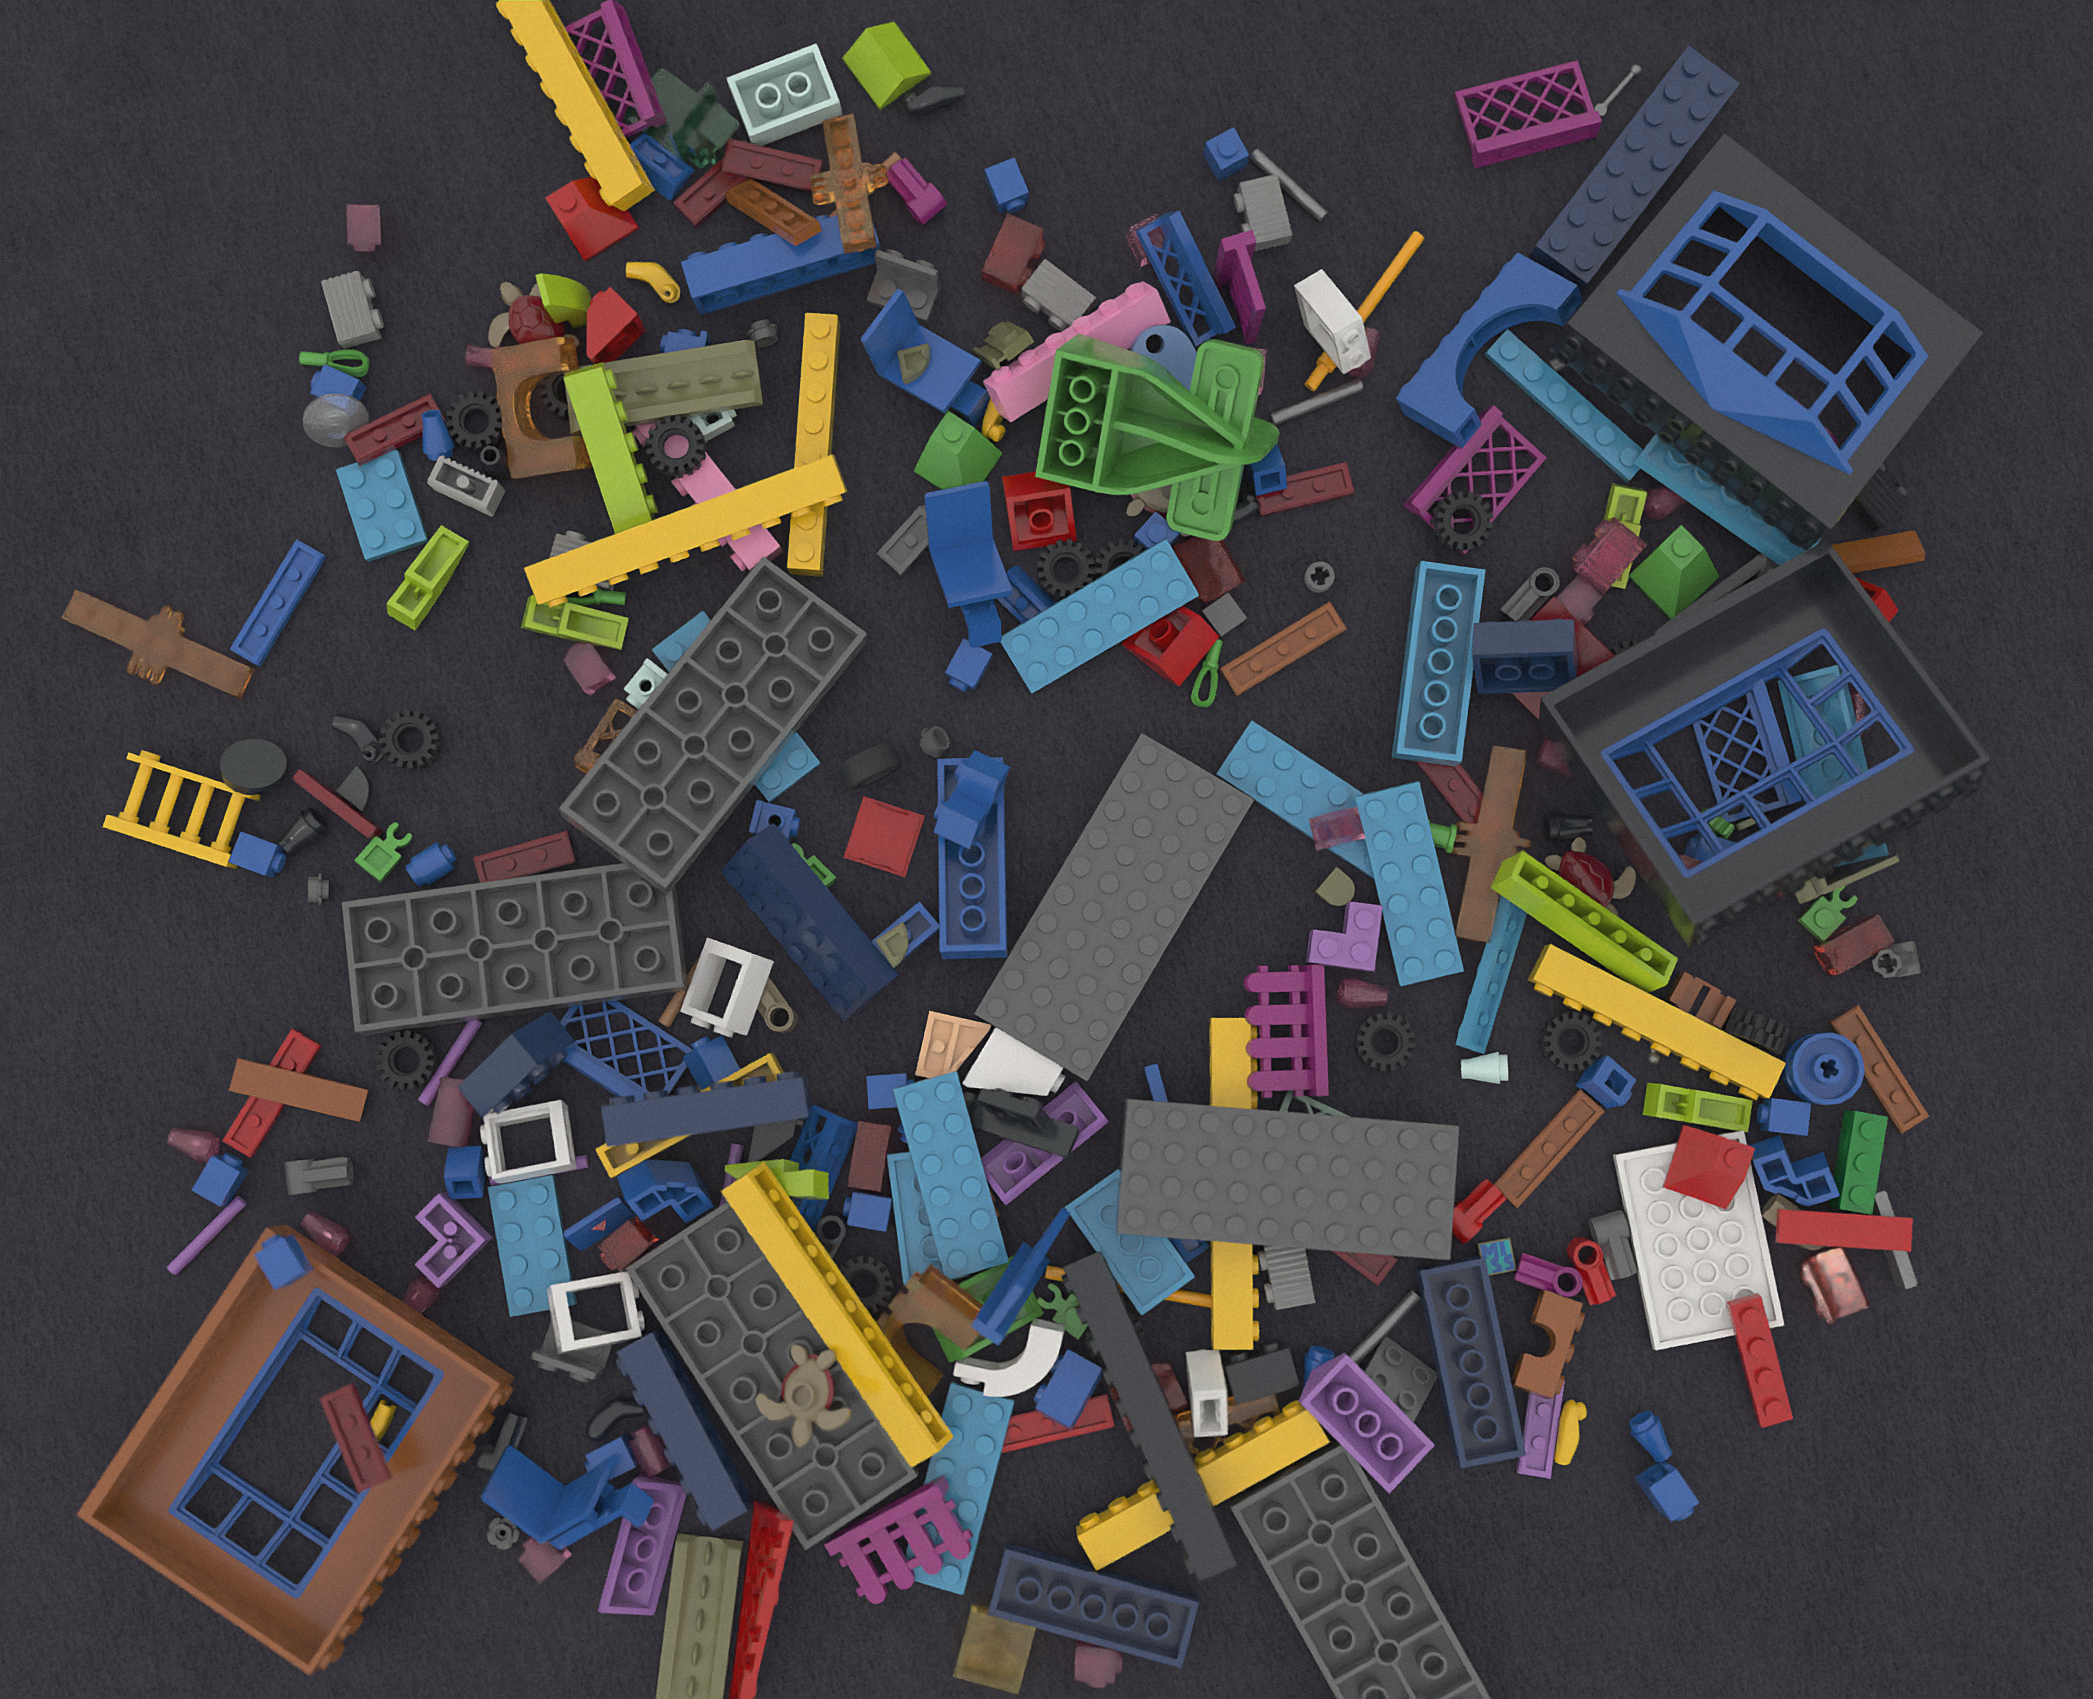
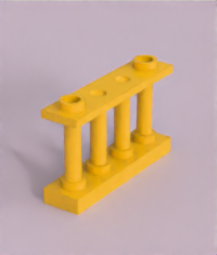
[103,750,261,869]

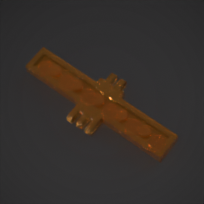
[810,114,888,254]
[62,590,254,699]
[1451,745,1532,943]

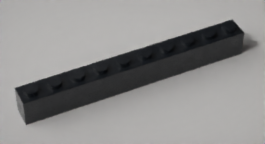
[1061,1251,1238,1581]

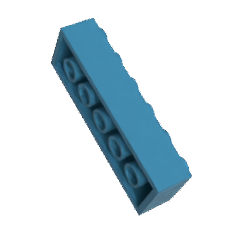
[1392,561,1485,766]

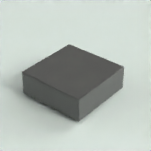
[1201,593,1247,638]

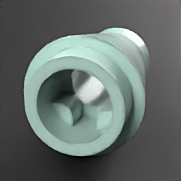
[1461,1052,1508,1084]

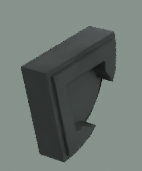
[337,766,370,812]

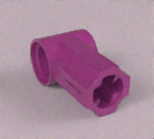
[885,158,947,225]
[1513,1253,1583,1298]

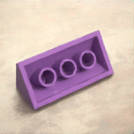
[981,1081,1109,1205]
[1299,1353,1435,1494]
[598,1472,687,1615]

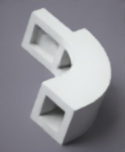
[953,1318,1066,1397]

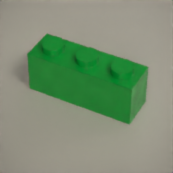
[1828,1110,1888,1215]

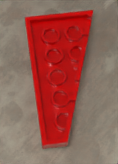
[729,1500,794,1699]

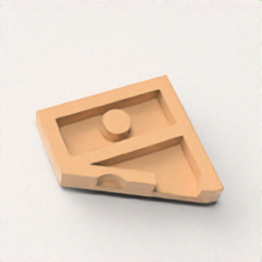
[915,1011,991,1078]

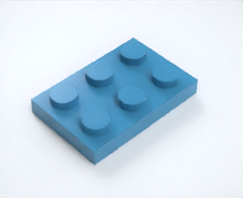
[336,449,429,562]

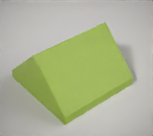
[843,22,931,110]

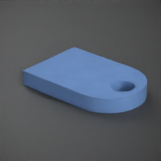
[1130,325,1197,391]

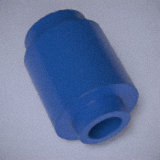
[406,842,457,887]

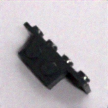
[963,1088,1080,1158]

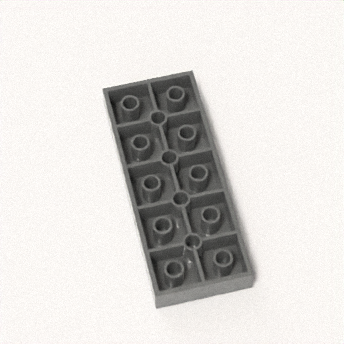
[559,556,867,895]
[974,733,1254,1081]
[342,863,688,1035]
[1115,1099,1459,1260]
[626,1201,919,1550]
[1228,1440,1491,1699]

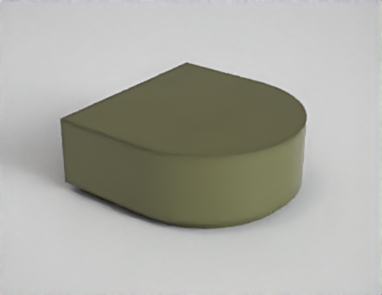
[1315,867,1355,906]

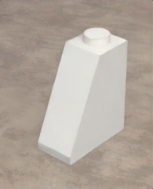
[962,1027,1066,1096]
[1186,1350,1228,1437]

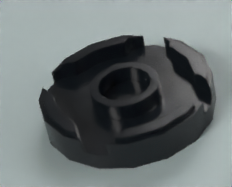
[220,739,287,795]

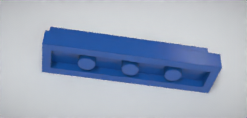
[1135,211,1236,347]
[789,1104,860,1233]

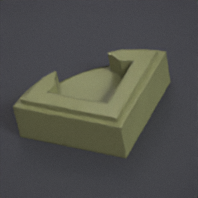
[897,343,931,384]
[875,922,909,968]

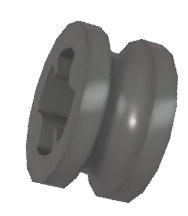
[1304,562,1334,593]

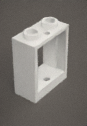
[1294,269,1371,374]
[680,938,774,1038]
[480,1100,577,1184]
[547,1271,645,1355]

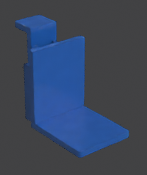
[861,289,990,427]
[924,481,1012,648]
[481,1445,654,1550]

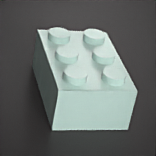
[727,44,842,146]

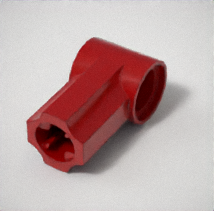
[1452,1178,1506,1245]
[1567,1237,1616,1305]

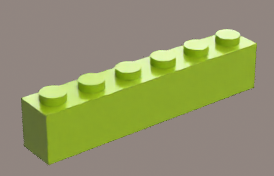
[564,362,658,534]
[1490,851,1678,993]

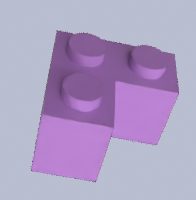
[1306,901,1383,972]
[415,1192,493,1288]

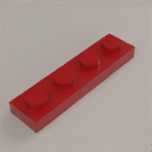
[1726,1293,1793,1428]

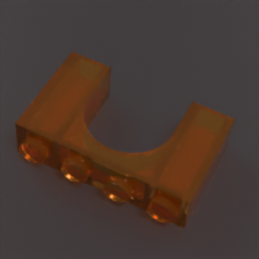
[491,337,593,479]
[876,1264,983,1397]

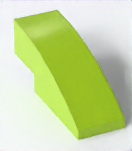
[535,273,592,328]
[1593,483,1647,589]
[387,525,469,631]
[521,595,629,650]
[1643,1083,1753,1132]
[725,1159,829,1200]

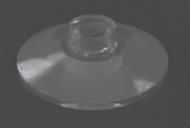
[302,394,369,447]

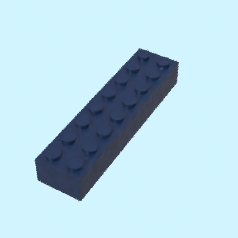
[1529,45,1740,294]

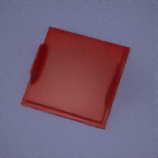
[843,796,925,877]

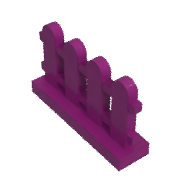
[1244,964,1329,1098]
[825,1475,973,1604]

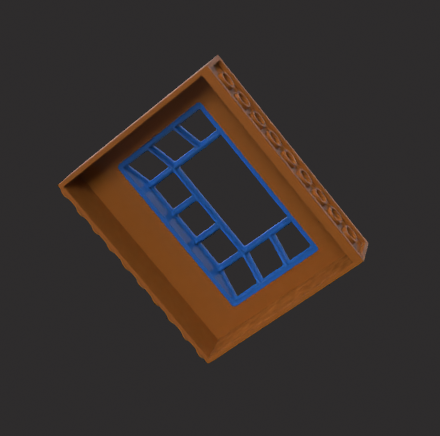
[77,1225,515,1675]

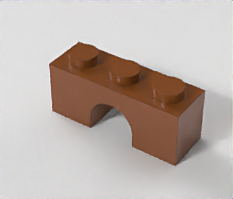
[1511,1290,1585,1400]

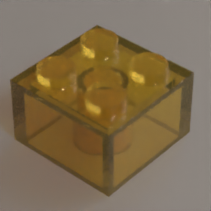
[953,1603,1036,1694]

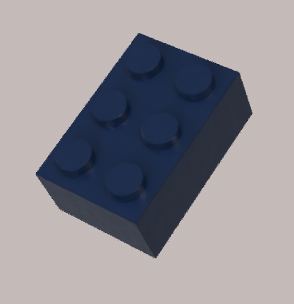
[1472,619,1578,694]
[457,1011,575,1118]

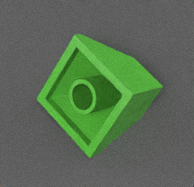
[914,411,1003,490]
[1628,525,1719,620]

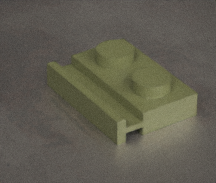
[972,321,1034,370]

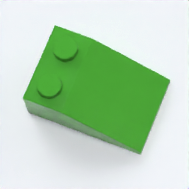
[920,1255,1044,1362]

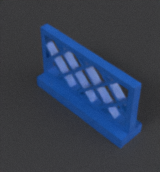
[1692,678,1802,822]
[560,1001,693,1102]
[970,1207,1070,1345]

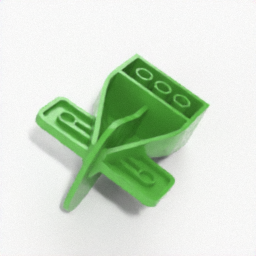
[1035,334,1279,541]

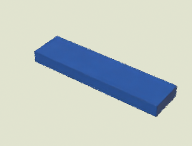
[230,539,327,667]

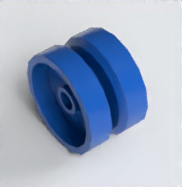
[1781,1032,1865,1105]

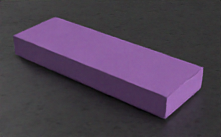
[1516,1380,1565,1479]

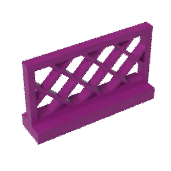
[565,0,668,138]
[1454,61,1602,168]
[1213,230,1266,345]
[1403,405,1547,555]

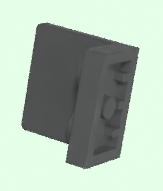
[867,249,940,324]
[531,1319,614,1382]
[1364,1337,1437,1422]

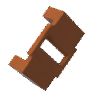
[1665,972,1737,1029]

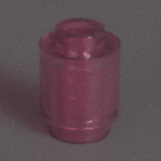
[628,1424,671,1477]

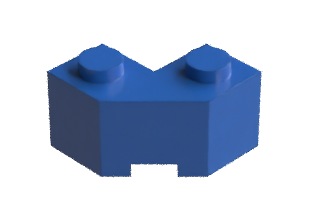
[934,750,1010,849]
[1749,1135,1840,1207]
[617,1159,714,1223]

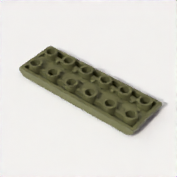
[563,340,763,435]
[656,1533,743,1699]

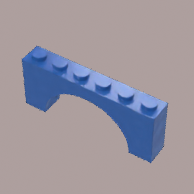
[1396,252,1584,449]

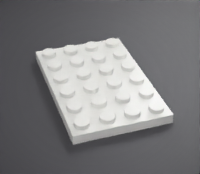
[1613,1131,1784,1350]

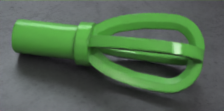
[299,350,370,377]
[567,588,626,606]
[1191,639,1223,707]

